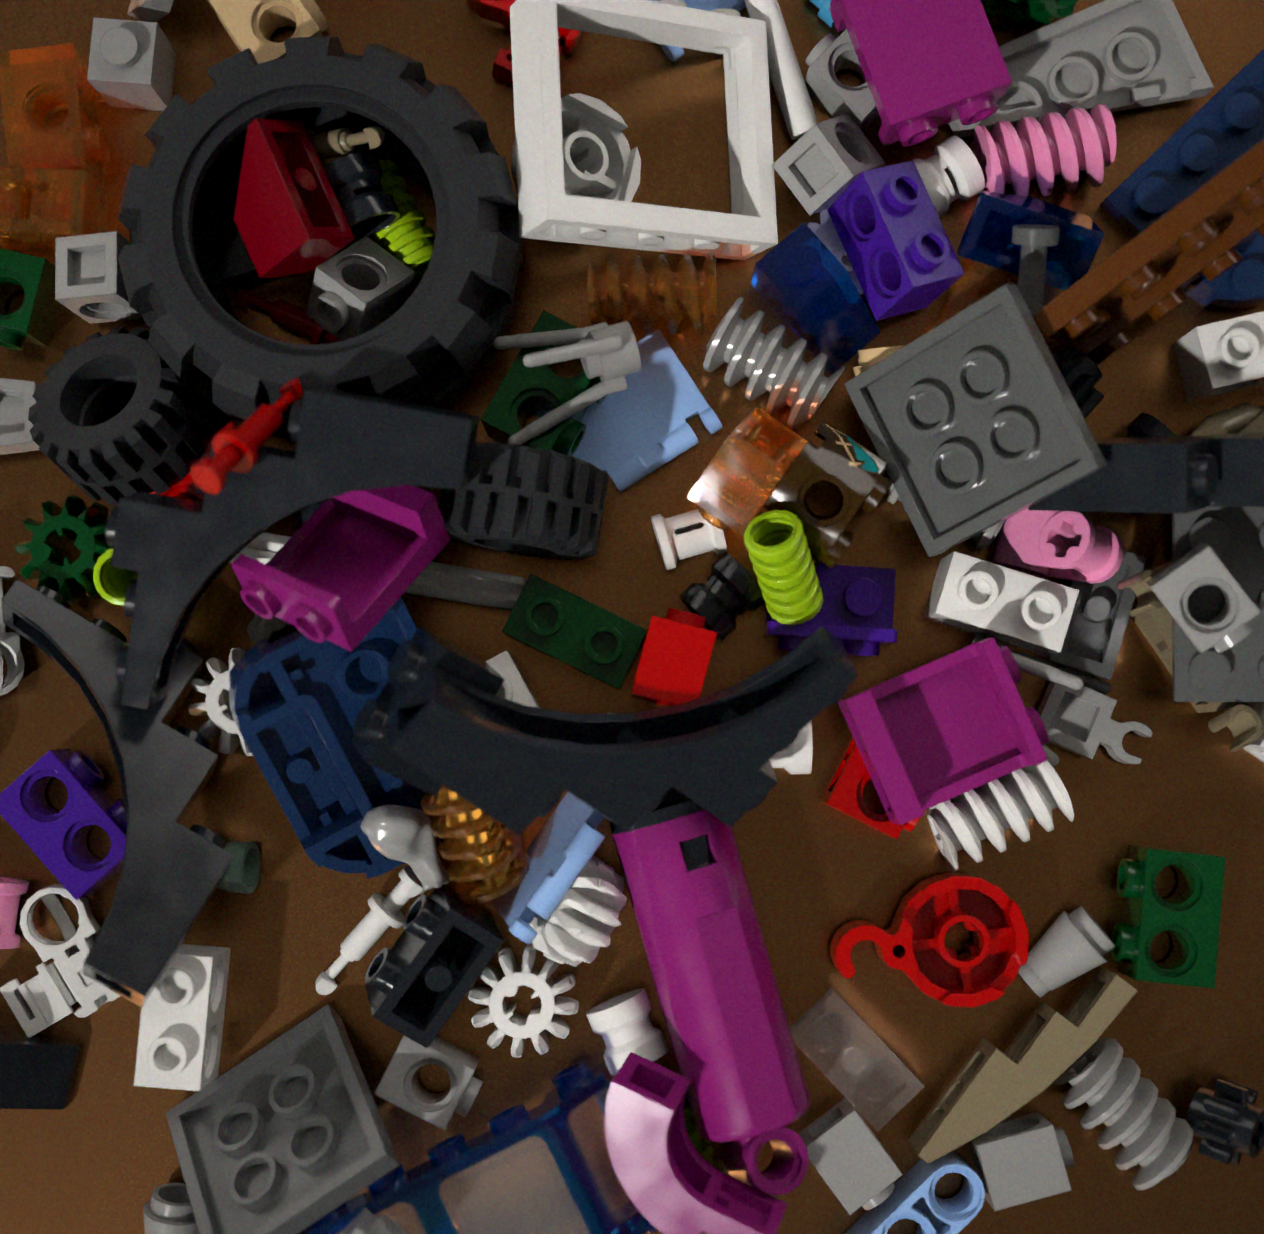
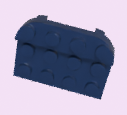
[1100,49,1264,308]
[229,596,489,879]

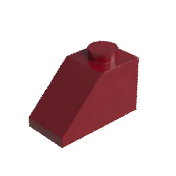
[234,118,355,278]

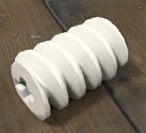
[927,761,1074,873]

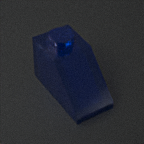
[957,191,1104,290]
[750,222,880,375]

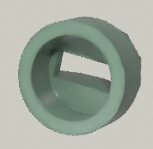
[217,841,261,894]

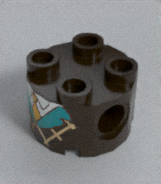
[756,420,892,569]

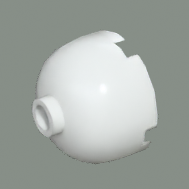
[511,93,641,202]

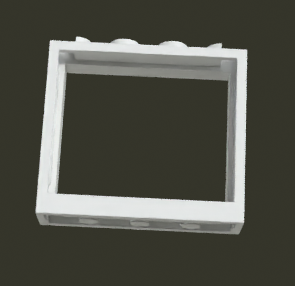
[510,0,778,260]

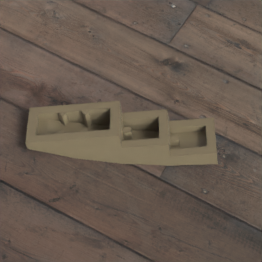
[908,966,1138,1164]

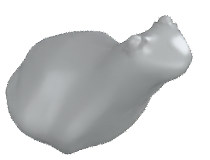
[361,805,450,891]

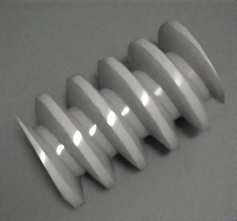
[703,296,846,429]
[1054,1037,1193,1190]

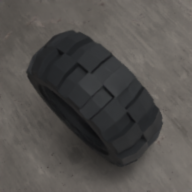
[117,36,524,439]

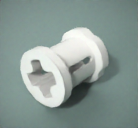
[651,498,728,571]

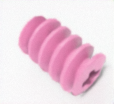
[973,104,1117,205]

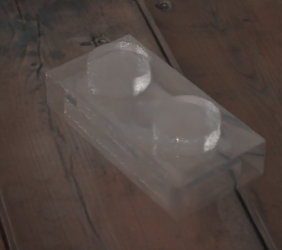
[790,987,925,1132]

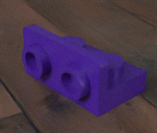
[763,564,897,656]

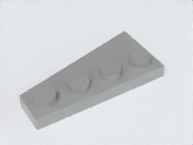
[949,0,1214,138]

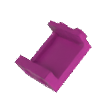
[829,0,1012,147]
[231,485,450,651]
[838,637,1049,825]

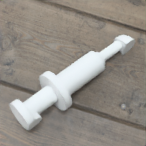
[315,867,425,995]

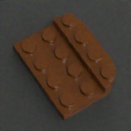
[1032,139,1264,362]

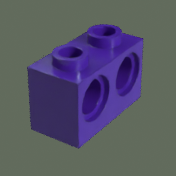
[827,160,964,321]
[0,748,127,900]

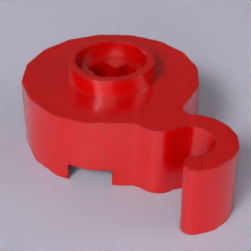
[830,872,1029,1007]

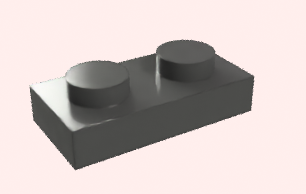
[1044,550,1147,680]

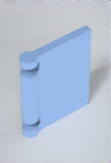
[534,329,723,502]
[491,792,609,945]

